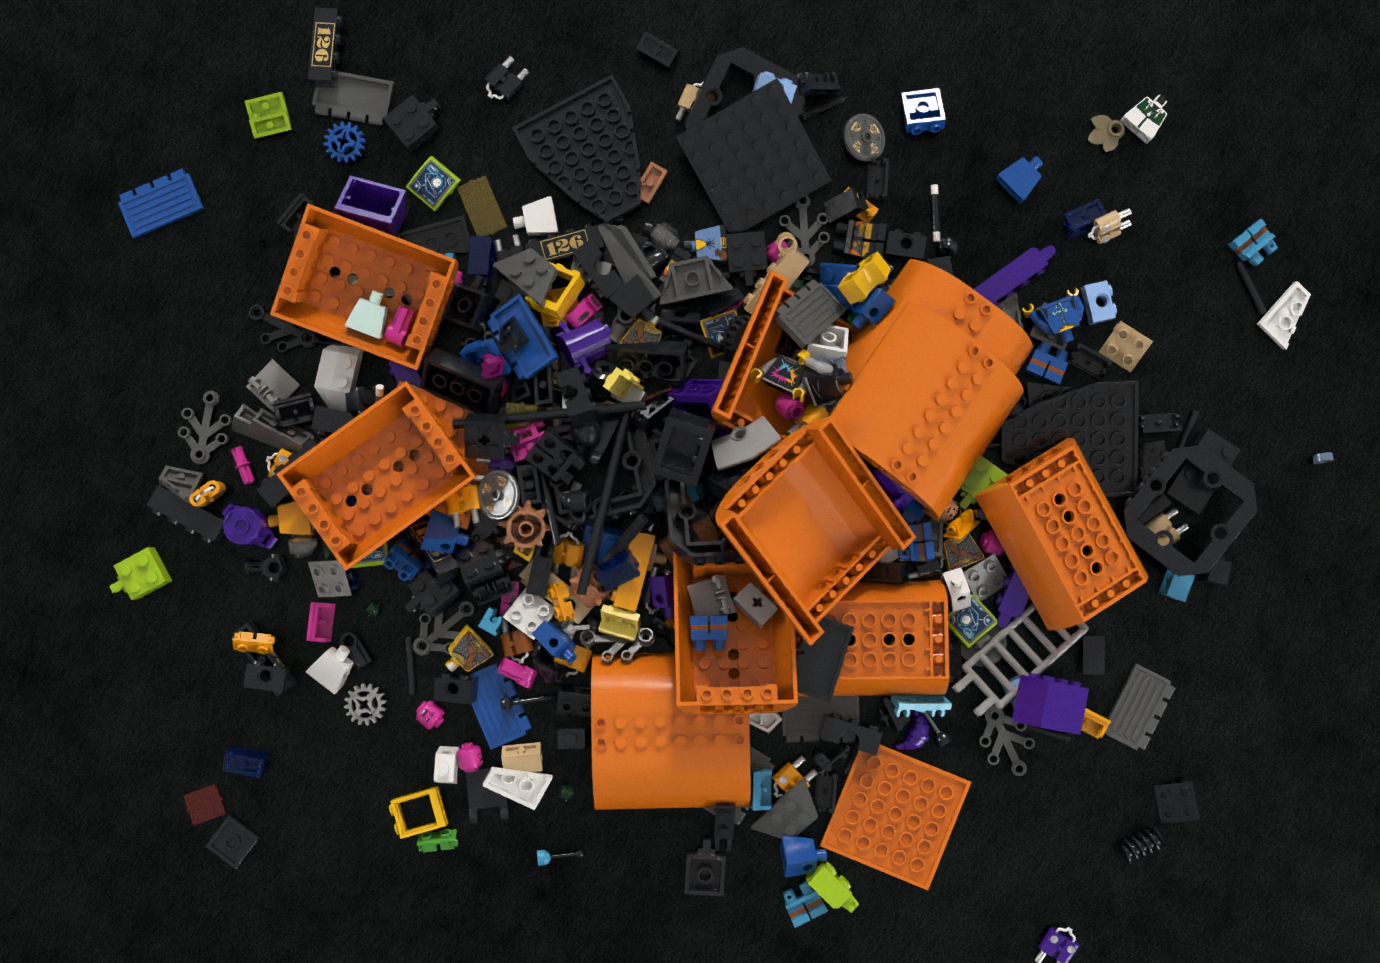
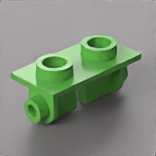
[417,829,458,853]

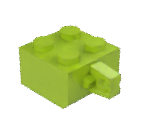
[959,456,1008,510]
[109,547,172,600]
[805,861,859,912]

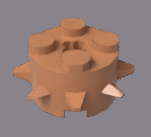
[498,500,550,552]
[569,564,617,608]

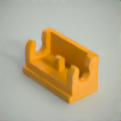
[1081,708,1111,739]

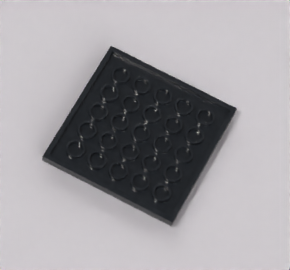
[675,78,832,234]

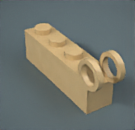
[743,232,810,315]

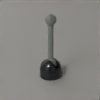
[923,711,952,748]

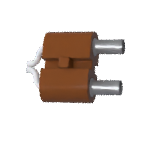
[500,620,534,664]

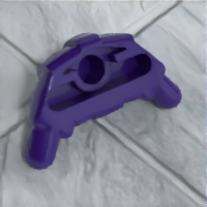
[894,710,930,751]

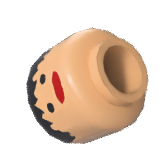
[940,499,962,525]

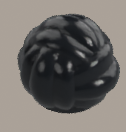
[937,237,959,258]
[582,614,601,635]

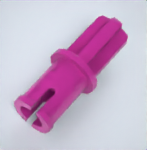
[231,446,255,485]

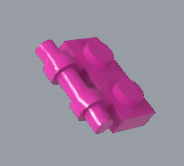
[510,421,545,464]

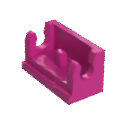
[306,602,336,642]

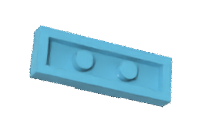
[890,695,952,717]

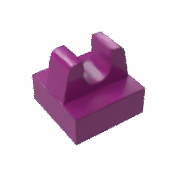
[481,354,505,380]

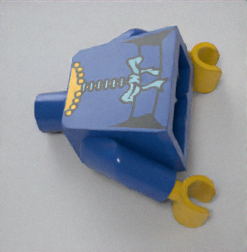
[1022,288,1084,343]

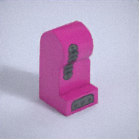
[565,293,603,329]
[500,581,521,616]

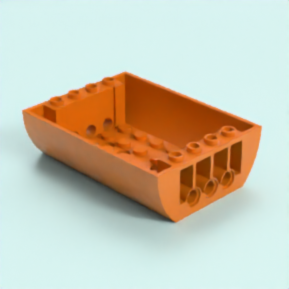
[270,204,458,370]
[277,381,476,571]
[974,438,1148,630]
[673,549,798,715]
[795,579,949,697]

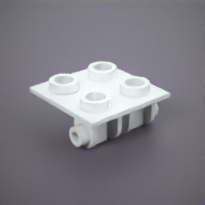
[503,587,554,640]

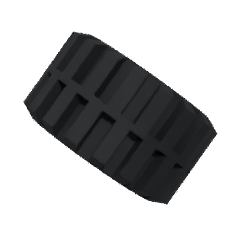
[720,315,751,360]

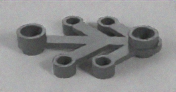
[779,195,830,267]
[178,391,232,464]
[413,601,475,656]
[580,619,656,664]
[979,706,1035,776]

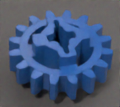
[323,121,366,164]

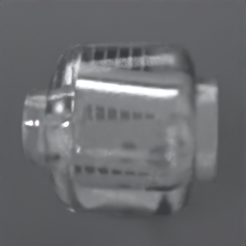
[650,222,679,251]
[288,534,317,558]

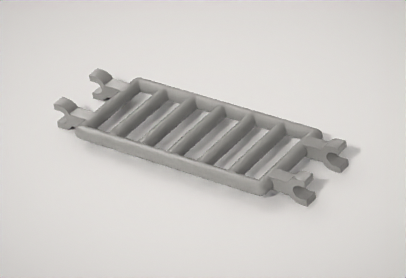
[952,602,1089,717]

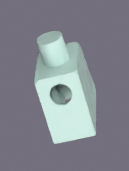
[345,290,388,339]

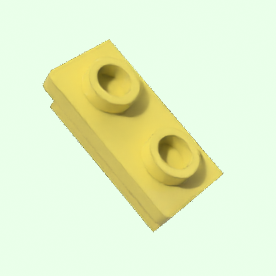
[603,367,644,401]
[598,604,641,641]

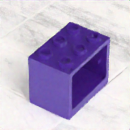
[335,175,406,237]
[667,379,729,437]
[1012,672,1089,735]

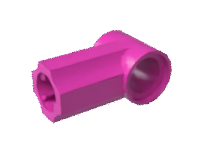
[384,305,416,347]
[497,657,538,689]

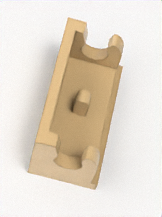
[501,742,543,772]

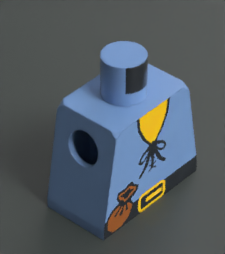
[684,225,728,264]

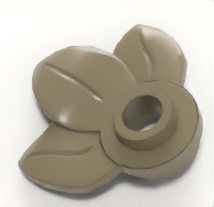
[1088,115,1125,152]

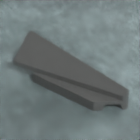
[598,222,661,300]
[231,404,314,453]

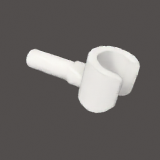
[562,621,590,636]

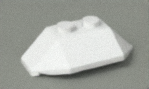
[314,345,364,413]

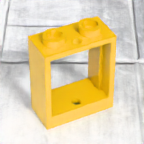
[525,262,585,321]
[389,786,448,839]

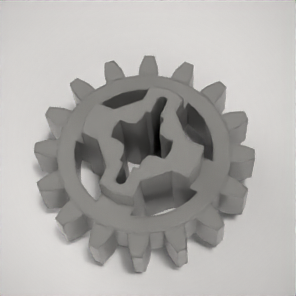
[344,683,387,725]

